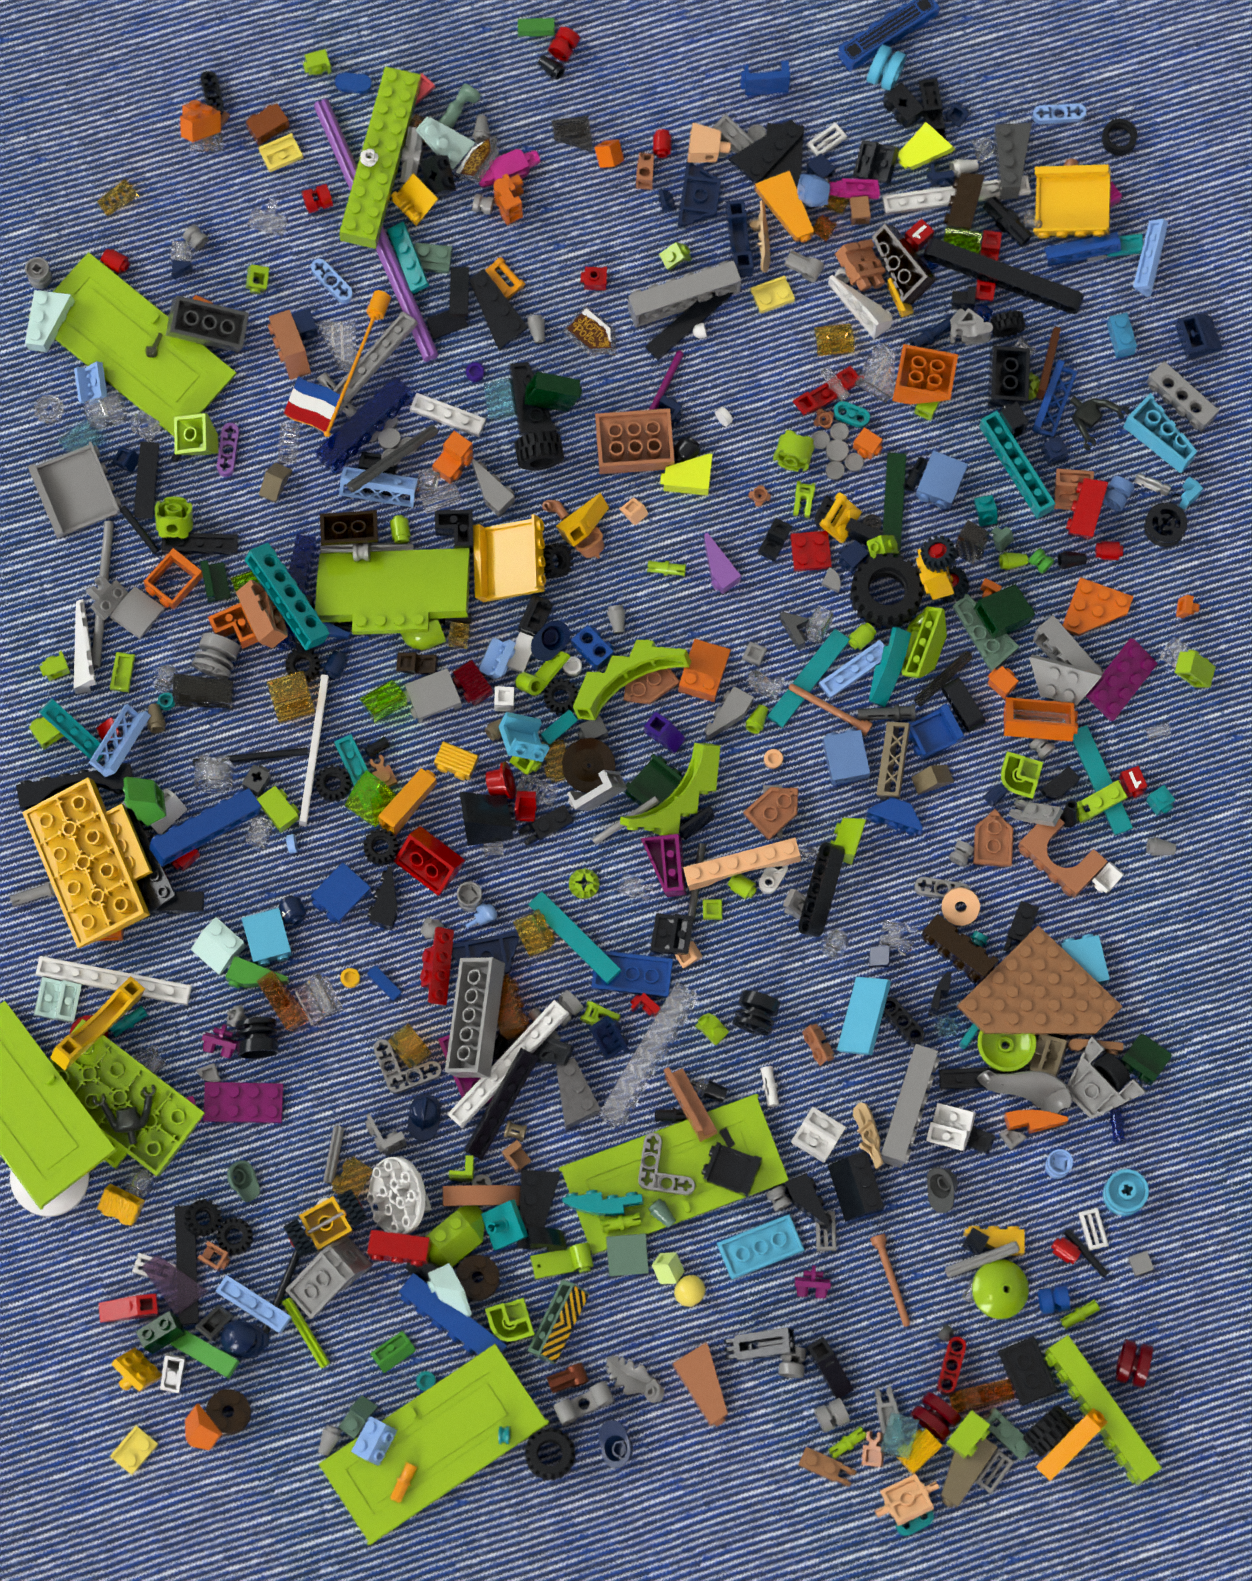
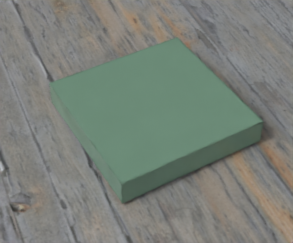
[606,1233,649,1276]

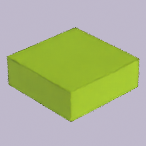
[703,899,722,920]

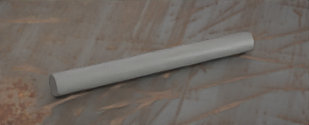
[592,796,659,845]

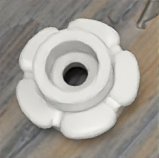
[360,149,378,167]

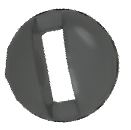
[937,1324,954,1341]

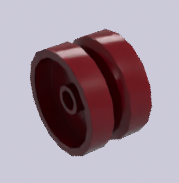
[1115,1339,1153,1388]
[910,1391,962,1441]

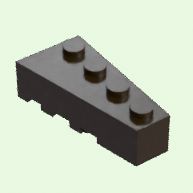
[872,223,937,305]
[921,914,999,984]

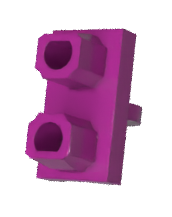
[202,1024,239,1058]
[794,1265,831,1299]

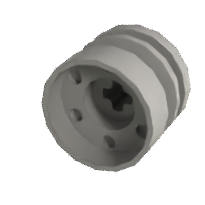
[192,633,240,679]

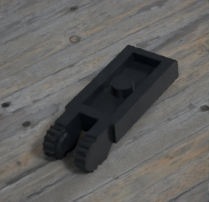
[518,805,574,846]
[1003,901,1039,952]

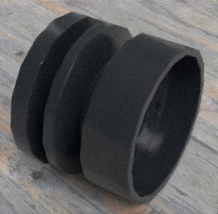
[732,990,781,1036]
[235,1017,279,1059]

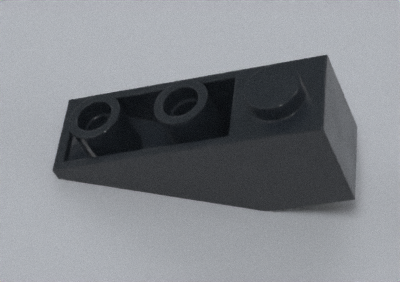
[367,866,398,931]
[785,1173,833,1232]
[806,1336,854,1399]

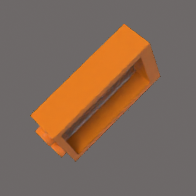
[1003,697,1078,742]

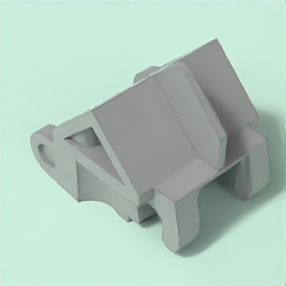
[950,308,993,345]

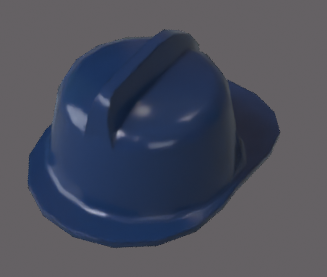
[531,620,570,661]
[408,1095,441,1141]
[599,1420,633,1468]

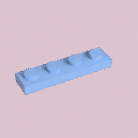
[819,640,884,699]
[215,1275,292,1334]

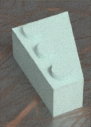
[25,290,75,352]

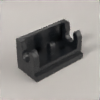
[518,594,553,637]

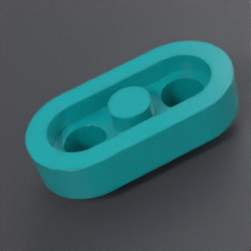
[833,401,870,428]
[896,1510,934,1536]

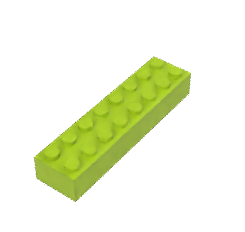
[1044,1335,1161,1486]

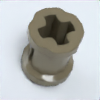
[504,1120,527,1142]

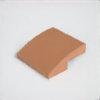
[1054,469,1094,510]

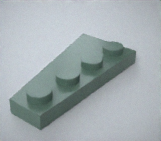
[953,594,1020,672]

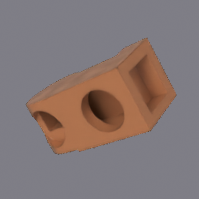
[636,153,654,190]

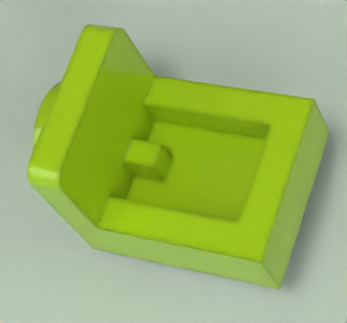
[659,242,692,270]
[867,535,899,559]
[695,1013,729,1046]

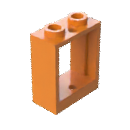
[143,548,203,610]

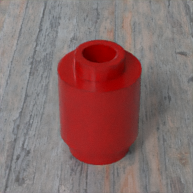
[653,129,672,158]
[101,249,130,274]
[1095,541,1123,561]
[1051,1237,1081,1264]

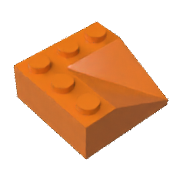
[892,344,958,405]

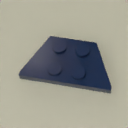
[677,162,721,228]
[452,931,520,974]

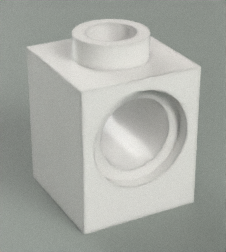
[494,686,515,712]

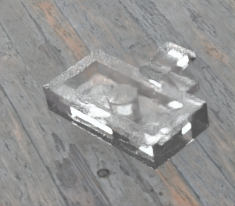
[247,198,288,237]

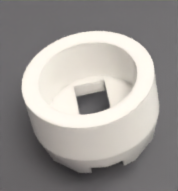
[835,268,850,284]
[693,323,707,338]

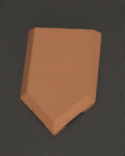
[623,668,680,705]
[743,787,798,840]
[973,809,1013,867]

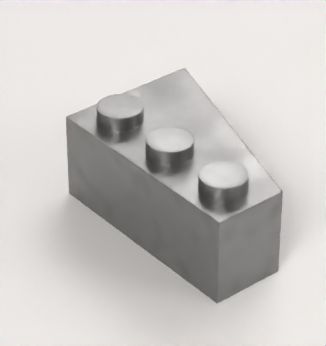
[556,1057,600,1131]

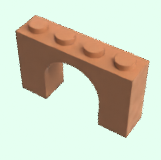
[1018,818,1108,899]

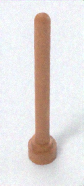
[789,684,873,737]
[870,1234,910,1327]

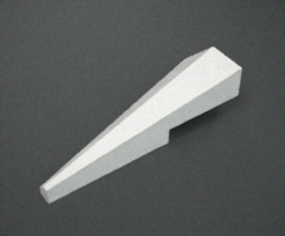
[74,599,96,694]

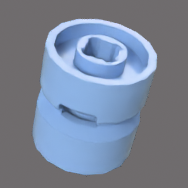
[1045,1149,1073,1179]

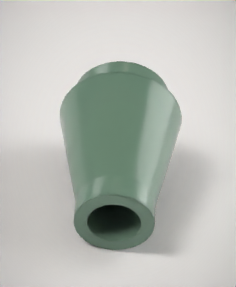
[648,1198,676,1228]

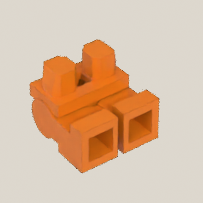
[494,174,524,225]

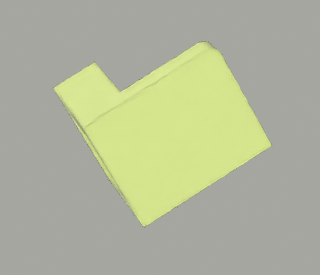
[652,1252,684,1284]

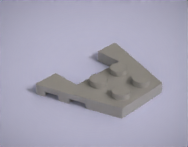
[1067,1037,1147,1119]

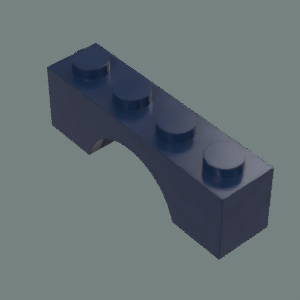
[725,199,754,278]

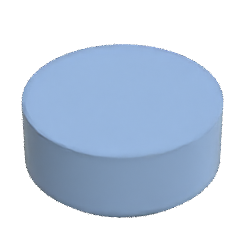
[286,834,298,854]

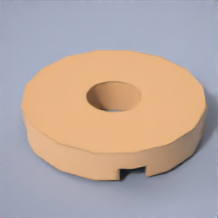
[941,887,980,926]

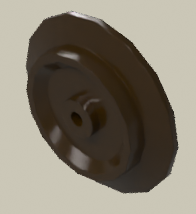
[562,738,615,793]

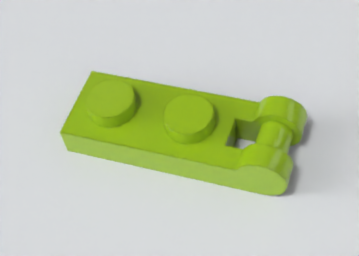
[1076,780,1128,823]

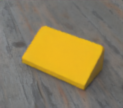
[887,278,914,317]

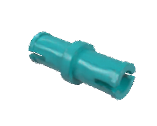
[110,1005,148,1037]

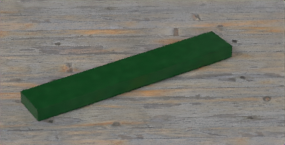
[882,452,906,558]

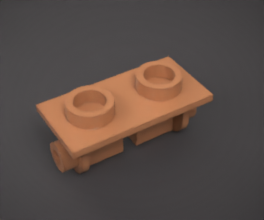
[802,1024,835,1066]

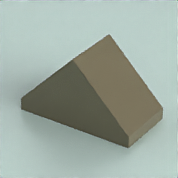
[259,462,292,503]
[911,765,954,795]

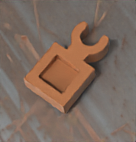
[370,755,398,791]
[862,1431,885,1467]

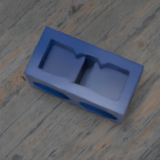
[571,625,614,671]

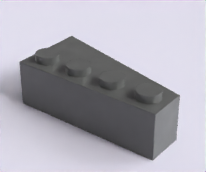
[993,123,1032,199]

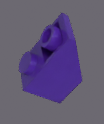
[644,711,686,754]

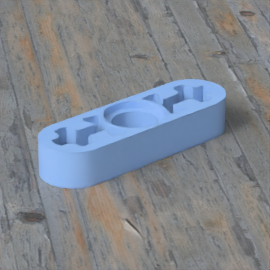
[1032,104,1086,124]
[311,259,353,303]

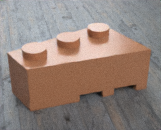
[267,310,311,380]
[236,580,288,649]

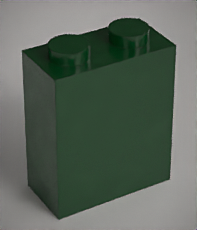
[525,372,582,412]
[974,584,1036,639]

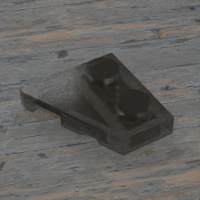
[552,116,593,152]

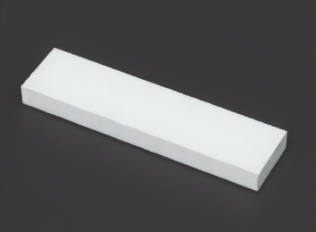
[410,393,486,437]

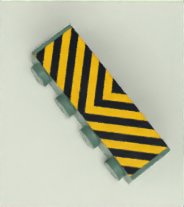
[527,1280,590,1365]

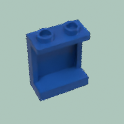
[740,60,790,96]
[907,703,964,761]
[311,862,372,925]

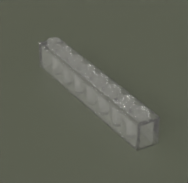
[598,982,698,1129]

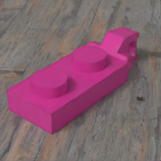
[829,178,880,199]

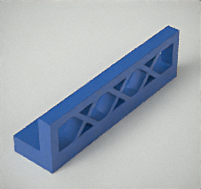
[1045,232,1121,267]
[1032,359,1078,437]

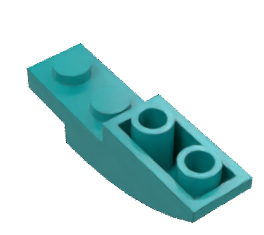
[562,1190,644,1216]

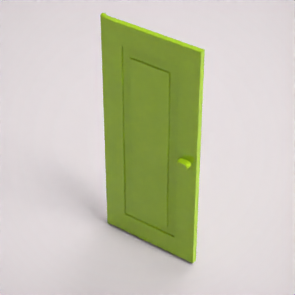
[29,252,237,436]
[0,1001,117,1210]
[558,1094,789,1255]
[318,1344,549,1545]

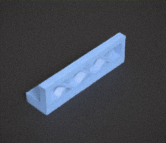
[1133,219,1168,297]
[339,466,418,508]
[89,704,151,777]

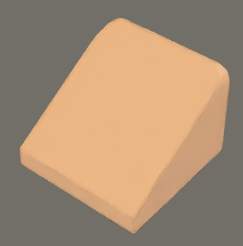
[620,497,648,525]
[674,941,703,968]

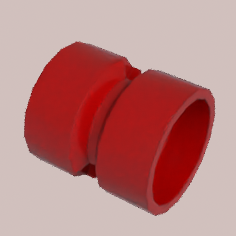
[548,26,580,62]
[301,184,333,214]

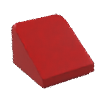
[96,717,122,744]

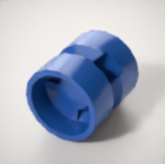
[1038,1285,1070,1315]

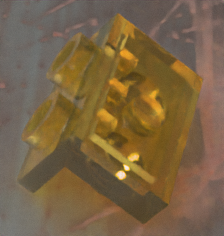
[814,323,854,356]
[542,740,566,783]
[513,909,555,957]
[331,1156,373,1198]

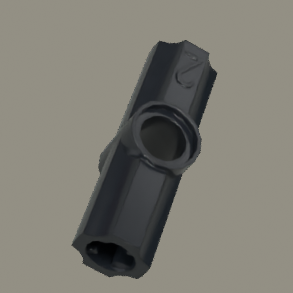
[983,196,1033,247]

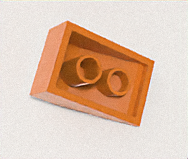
[678,639,731,702]

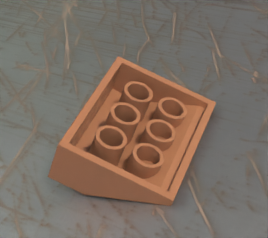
[595,409,675,474]

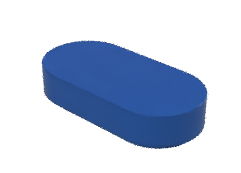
[335,72,372,94]

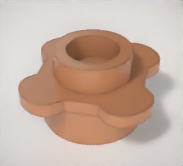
[813,408,834,429]
[748,485,771,507]

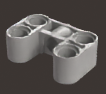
[553,1381,615,1426]

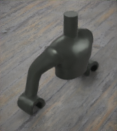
[1070,396,1129,451]
[93,1084,156,1144]

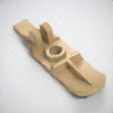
[750,200,771,273]
[853,1102,883,1169]

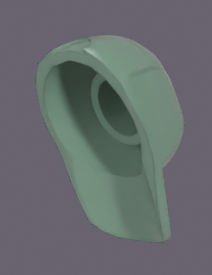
[227,1160,260,1202]

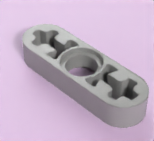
[914,877,970,902]

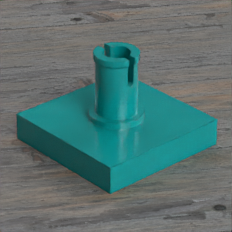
[481,1199,528,1251]

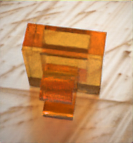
[813,214,837,241]

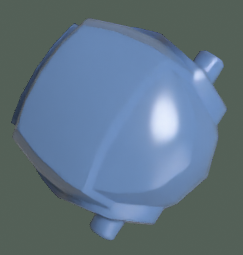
[797,174,830,207]

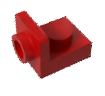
[630,993,661,1017]

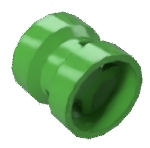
[1028,548,1055,574]

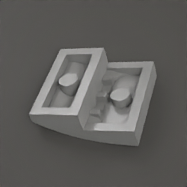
[110,587,165,639]

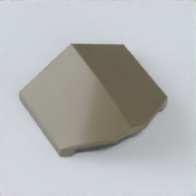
[1029,1035,1067,1077]

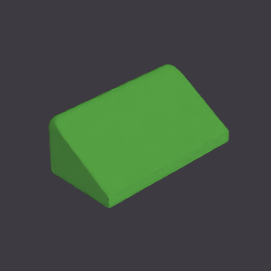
[518,18,555,37]
[370,1331,416,1373]

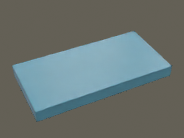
[837,977,891,1055]
[717,1214,805,1280]

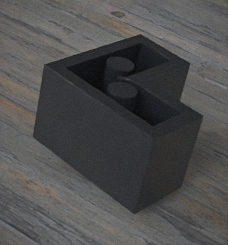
[435,510,474,553]

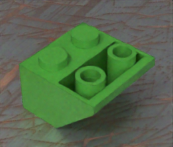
[123,777,166,826]

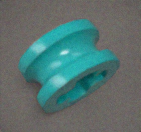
[498,1426,510,1444]

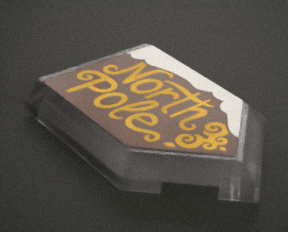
[454,135,499,182]
[563,306,616,356]

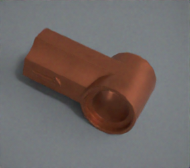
[546,1362,589,1394]

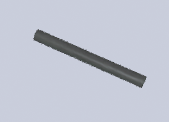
[688,843,706,919]

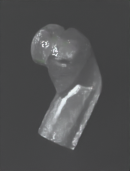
[1023,209,1042,228]

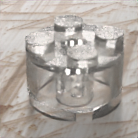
[194,755,233,794]

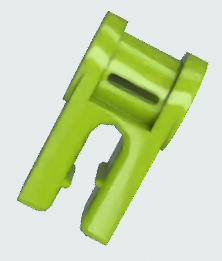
[793,481,816,518]
[580,1001,621,1025]

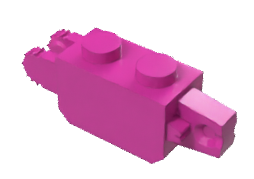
[479,149,540,188]

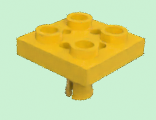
[111,1347,162,1392]

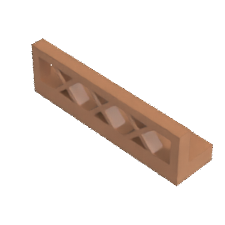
[663,1067,718,1142]

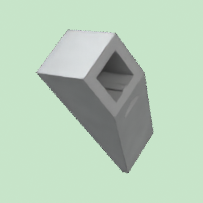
[472,459,515,517]
[704,686,754,740]

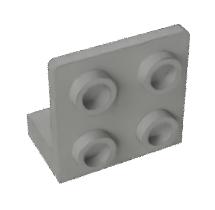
[365,1113,407,1156]

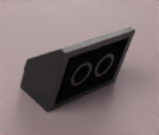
[988,345,1030,407]
[828,1151,884,1222]

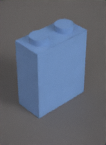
[916,451,968,509]
[822,729,870,785]

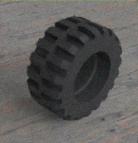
[850,553,924,629]

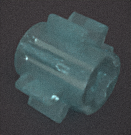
[935,1014,960,1039]

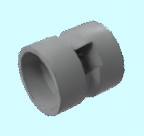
[25,257,52,289]
[457,881,482,912]
[557,990,584,1027]
[778,1347,806,1378]
[814,1398,850,1433]

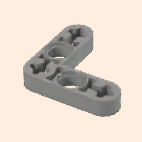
[373,1039,442,1094]
[638,1133,695,1196]

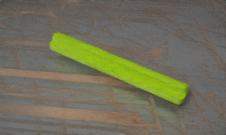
[282,1297,330,1368]

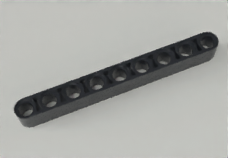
[923,238,1084,314]

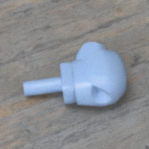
[465,903,497,929]

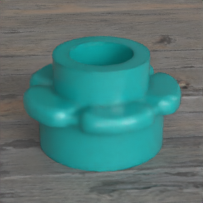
[157,693,176,711]
[970,931,988,947]

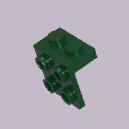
[1120,1034,1172,1086]

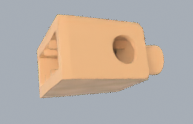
[687,123,731,163]

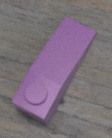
[704,533,741,594]

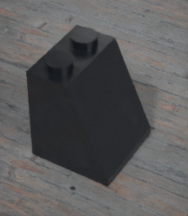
[460,792,516,846]

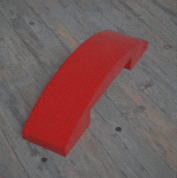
[975,230,1002,302]
[792,365,862,416]

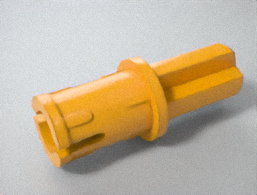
[390,1462,418,1503]

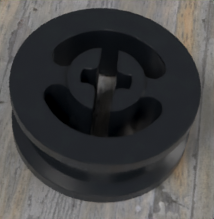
[1144,502,1187,547]

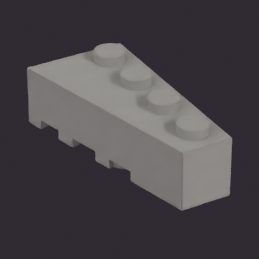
[1033,615,1103,673]

